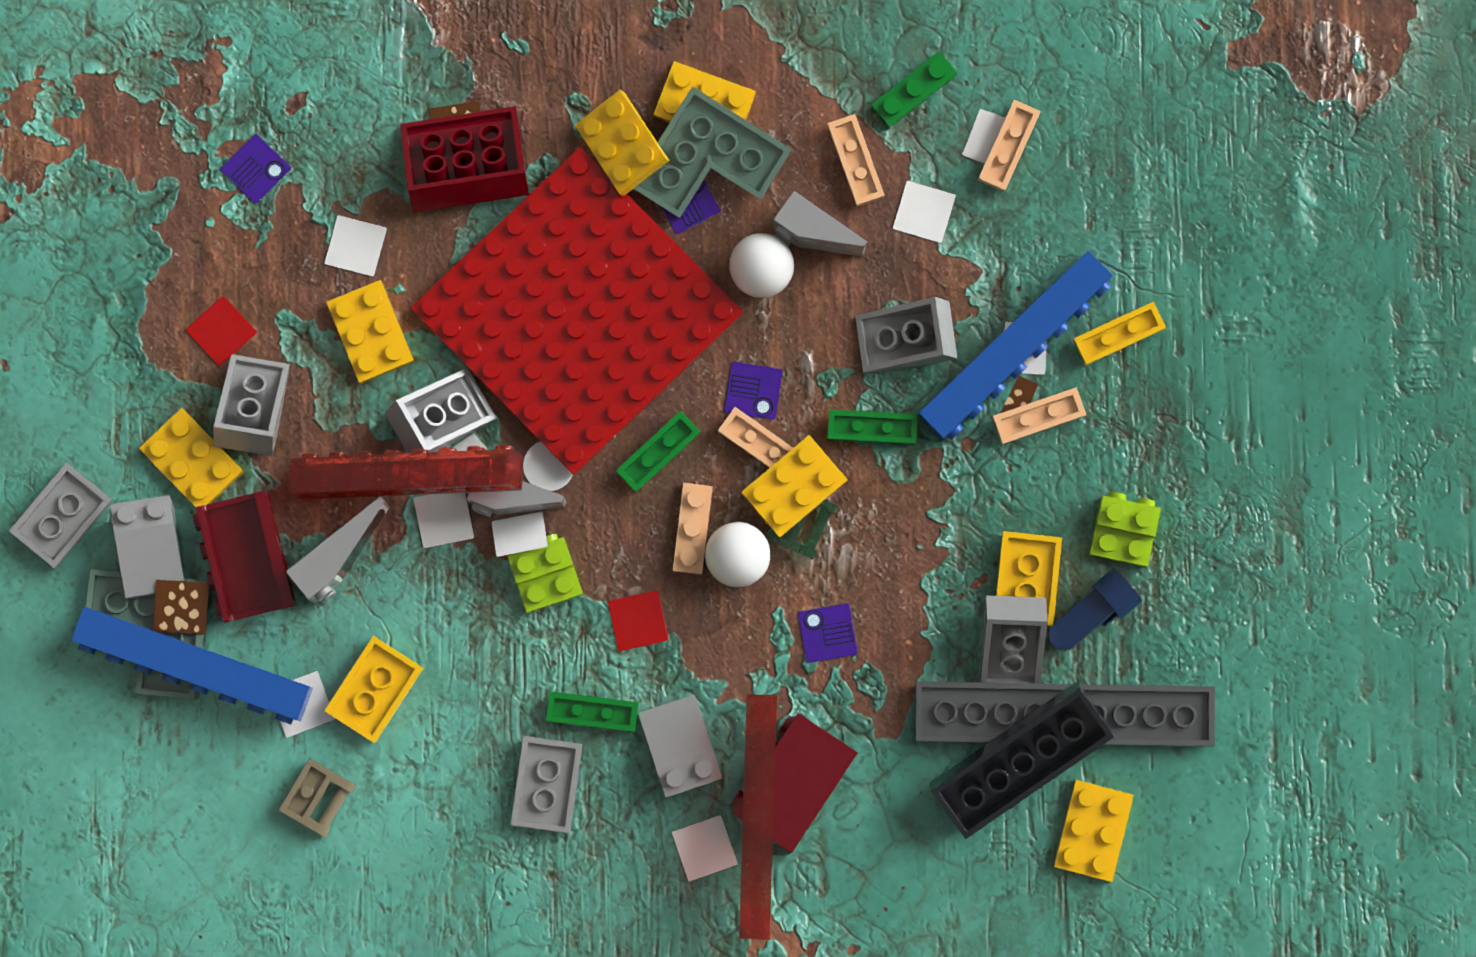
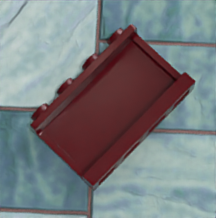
[193,490,297,623]
[730,713,858,853]

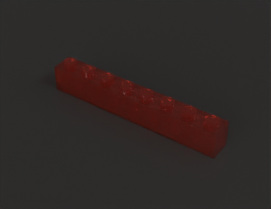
[289,445,523,500]
[739,694,777,940]

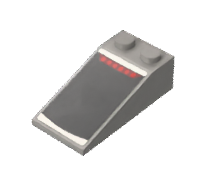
[286,496,390,604]

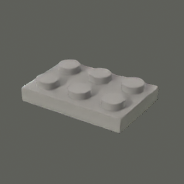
[9,462,114,569]
[511,736,583,833]

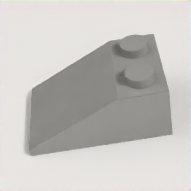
[773,191,867,257]
[855,297,958,373]
[213,354,290,456]
[385,367,497,464]
[467,466,567,517]
[110,495,184,600]
[980,595,1047,683]
[638,694,723,798]

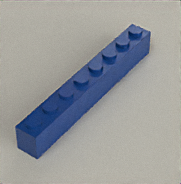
[918,251,1113,441]
[71,607,313,725]

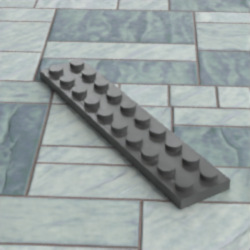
[915,681,1215,747]

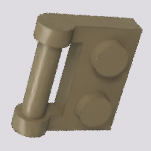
[279,758,357,837]

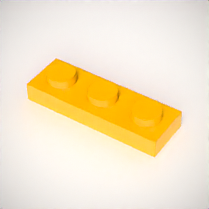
[1073,301,1166,366]

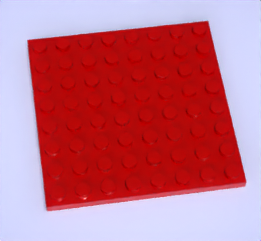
[411,147,744,476]

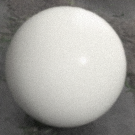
[729,233,794,298]
[705,522,770,587]

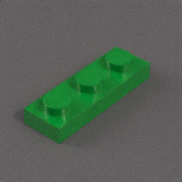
[871,51,958,129]
[827,409,918,445]
[616,411,701,493]
[546,692,639,732]

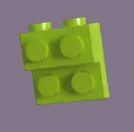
[1089,492,1161,568]
[508,534,583,614]

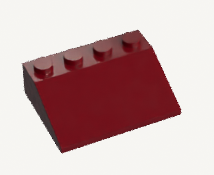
[400,106,529,213]

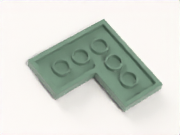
[634,86,792,218]
[86,569,210,700]

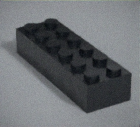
[929,682,1115,839]

